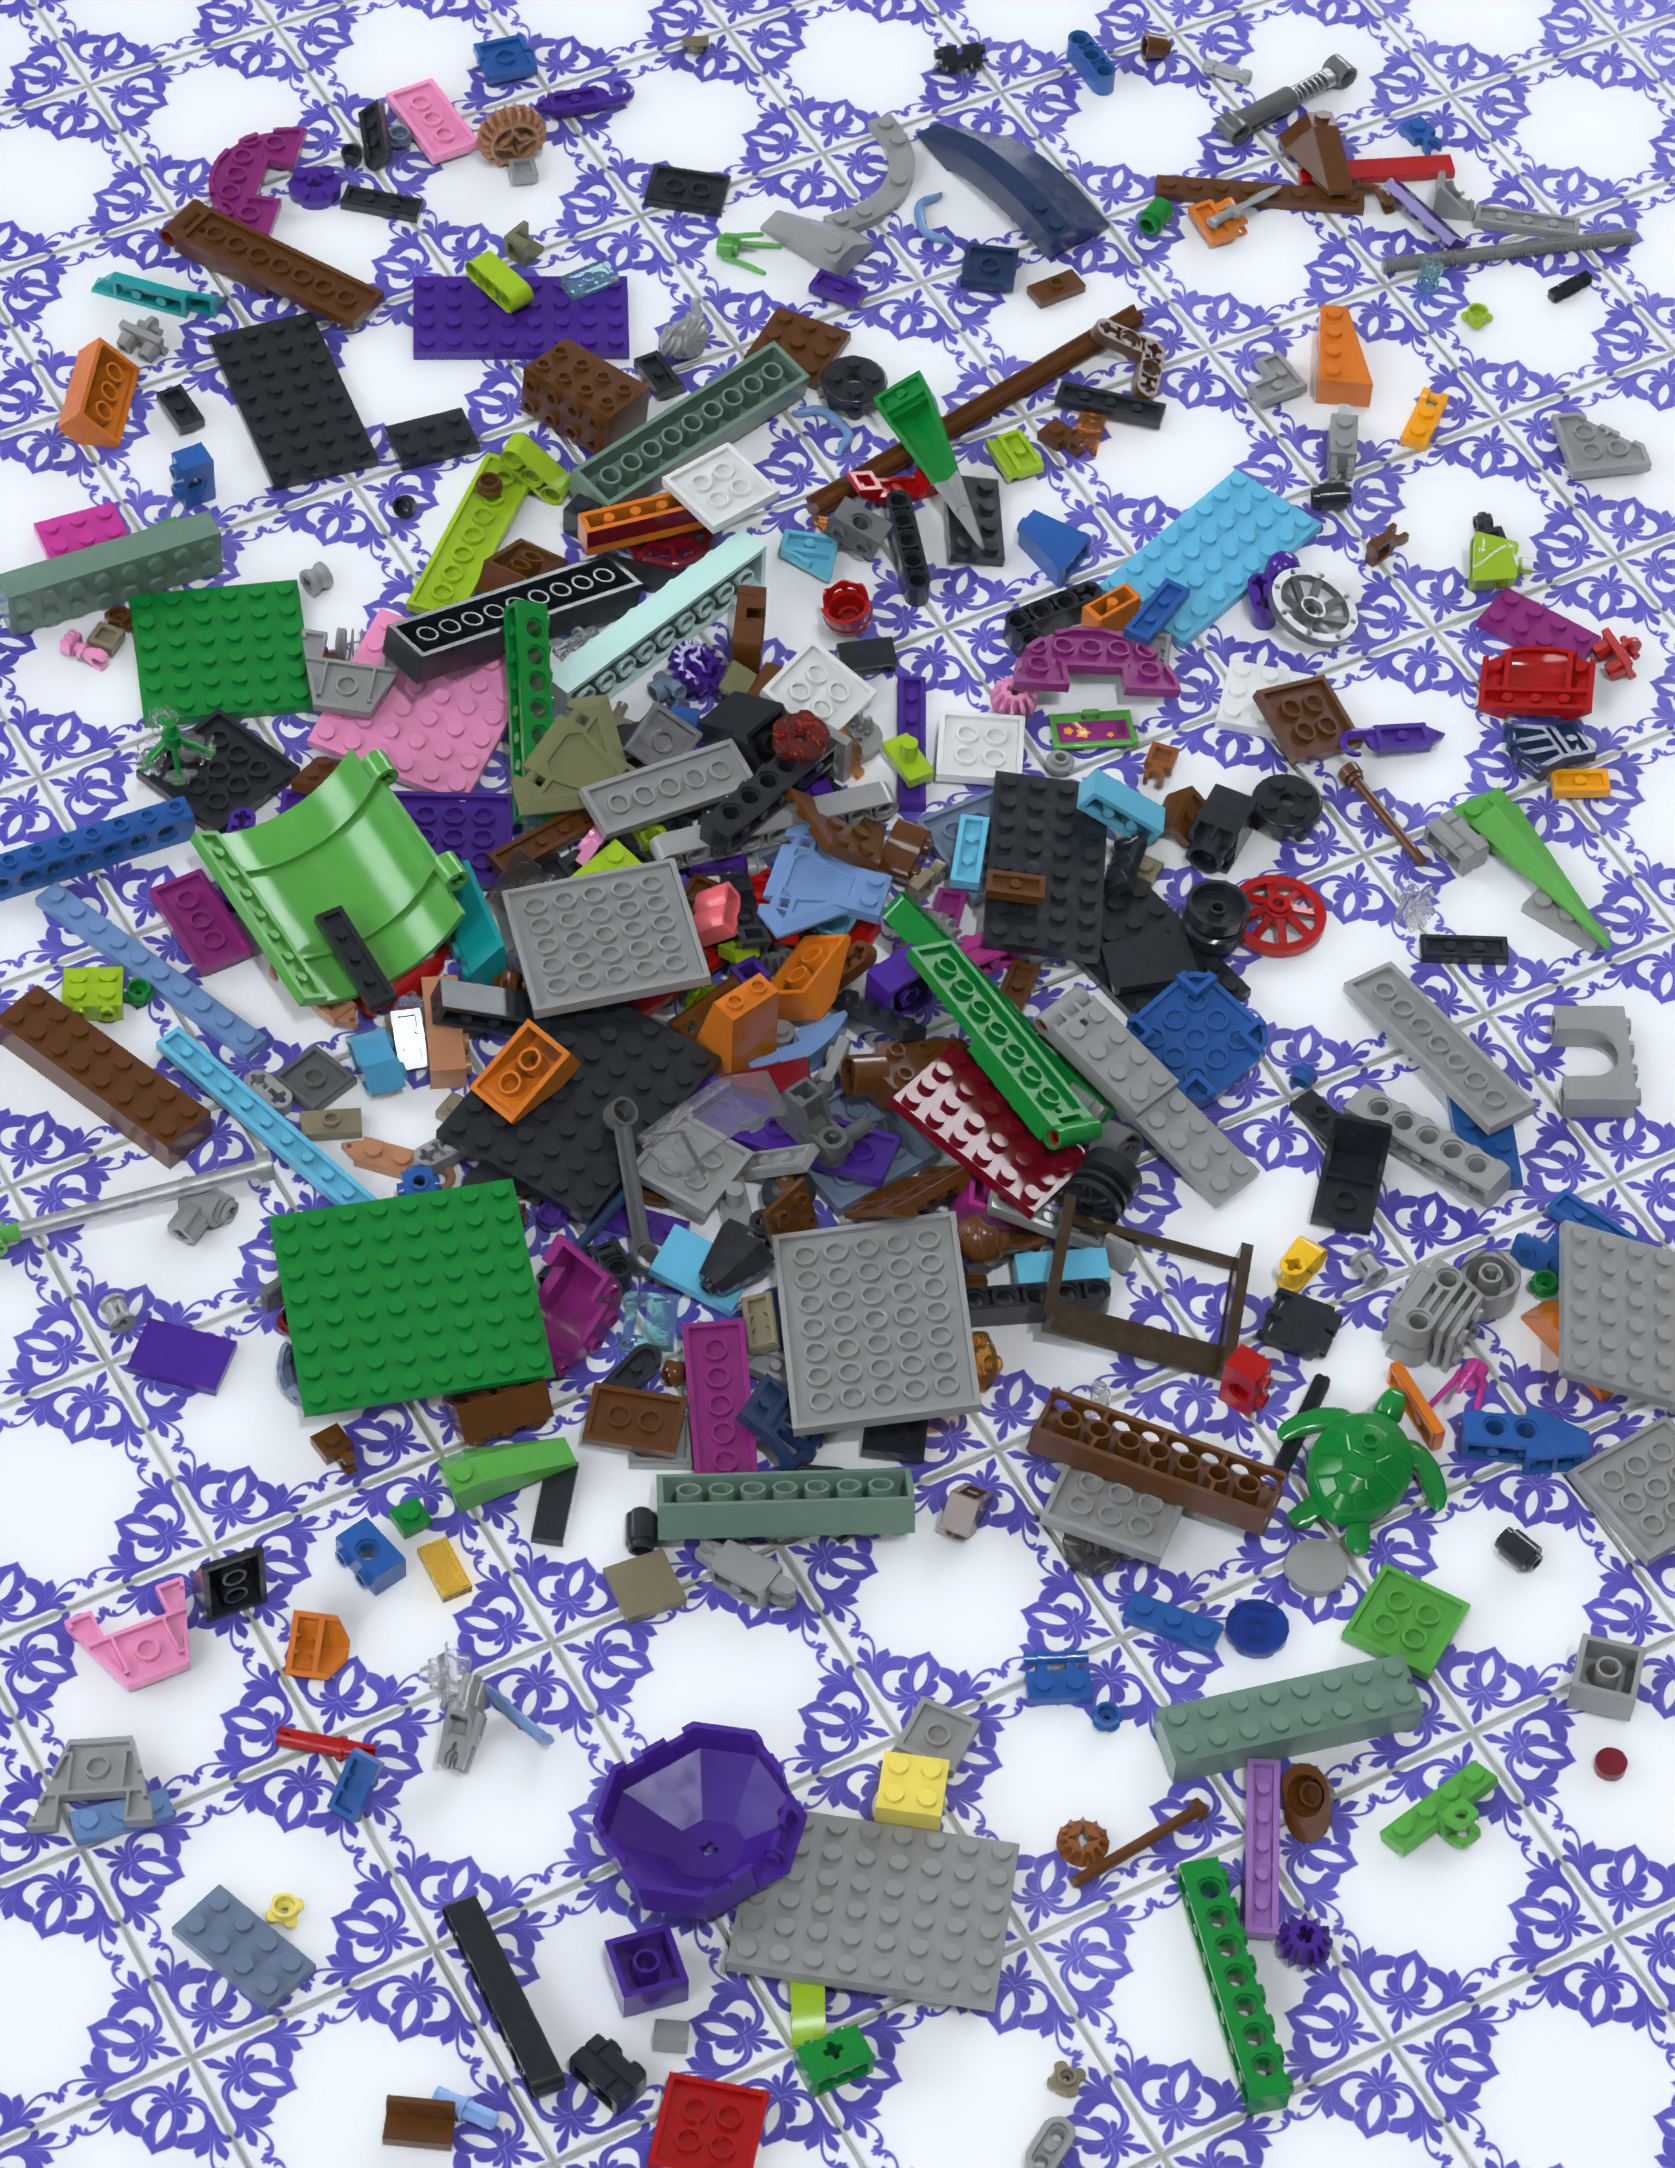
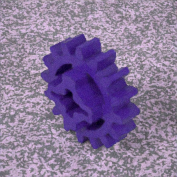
[667,640,726,696]

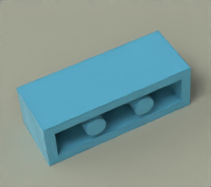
[1077,768,1166,847]
[1012,1247,1111,1284]

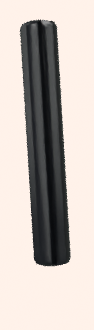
[1273,1373,1331,1475]

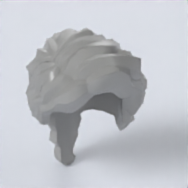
[658,297,709,359]

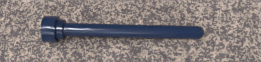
[536,1188,626,1285]

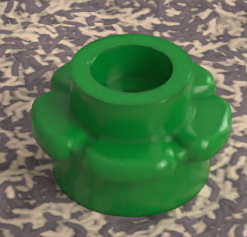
[124,978,154,1006]
[1529,1270,1559,1298]

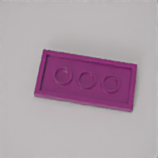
[1476,587,1601,660]
[148,868,254,977]

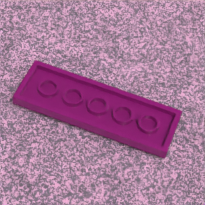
[682,1318,758,1473]

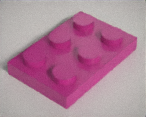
[33,502,129,559]

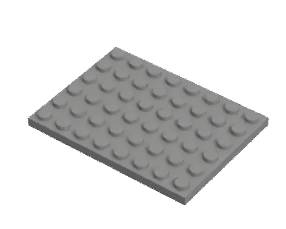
[772,1211,982,1437]
[726,1811,1020,2012]

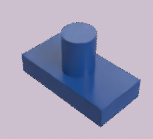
[327,1747,385,1823]

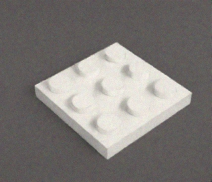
[662,442,780,534]
[759,639,878,730]
[1215,659,1313,740]
[935,709,1026,786]

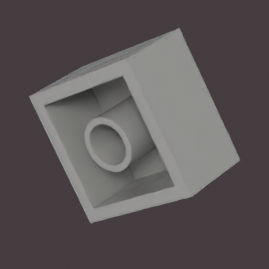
[1566,1633,1646,1722]

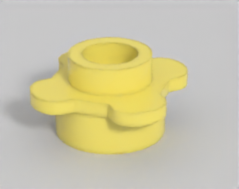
[266,1893,304,1928]

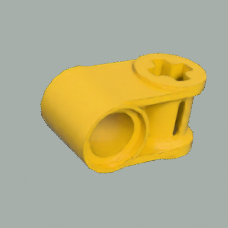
[1277,1235,1328,1293]

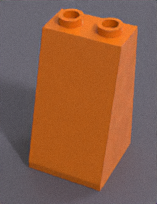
[695,973,779,1076]

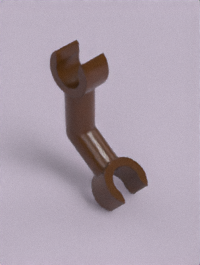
[1351,177,1396,214]

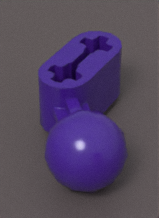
[1247,550,1301,631]

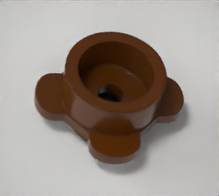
[104,605,133,631]

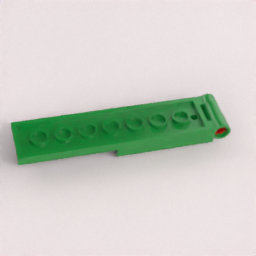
[905,940,1103,1150]

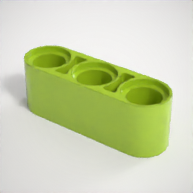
[465,250,534,313]
[500,433,571,506]

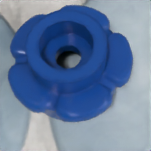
[1289,1063,1318,1089]
[1091,1701,1123,1732]

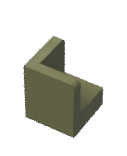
[504,220,544,267]
[718,660,757,696]

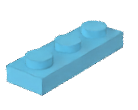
[949,814,990,891]

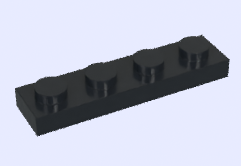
[1054,381,1166,430]
[314,905,397,1013]
[831,989,927,1042]

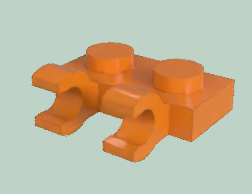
[1188,197,1248,248]

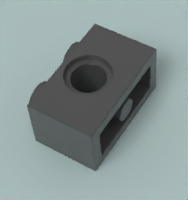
[824,496,893,561]

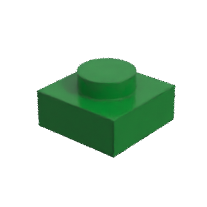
[388,1497,432,1540]

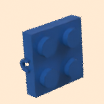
[473,34,538,85]

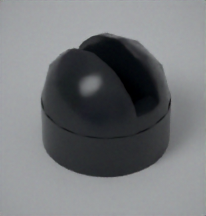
[341,143,362,167]
[392,495,417,518]

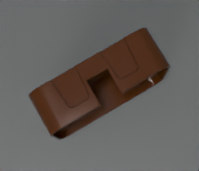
[731,585,767,676]

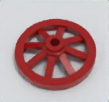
[1239,875,1327,958]

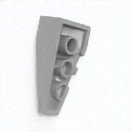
[760,210,874,277]

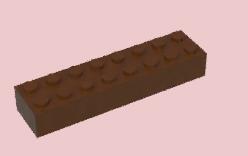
[0,984,212,1169]

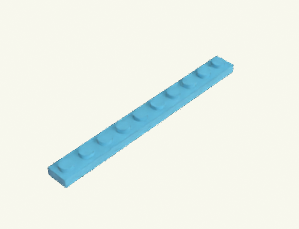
[156,1026,378,1206]

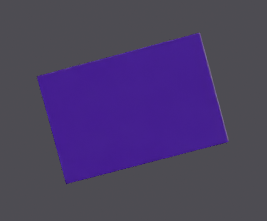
[127,1318,238,1396]

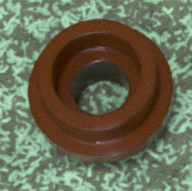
[475,472,503,498]

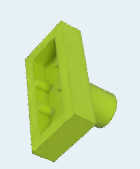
[882,733,935,788]

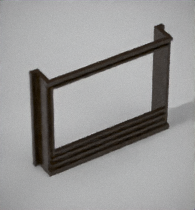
[1041,1193,1254,1380]

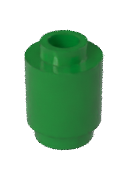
[1138,197,1174,235]

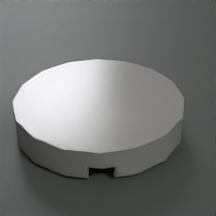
[1284,1538,1348,1598]

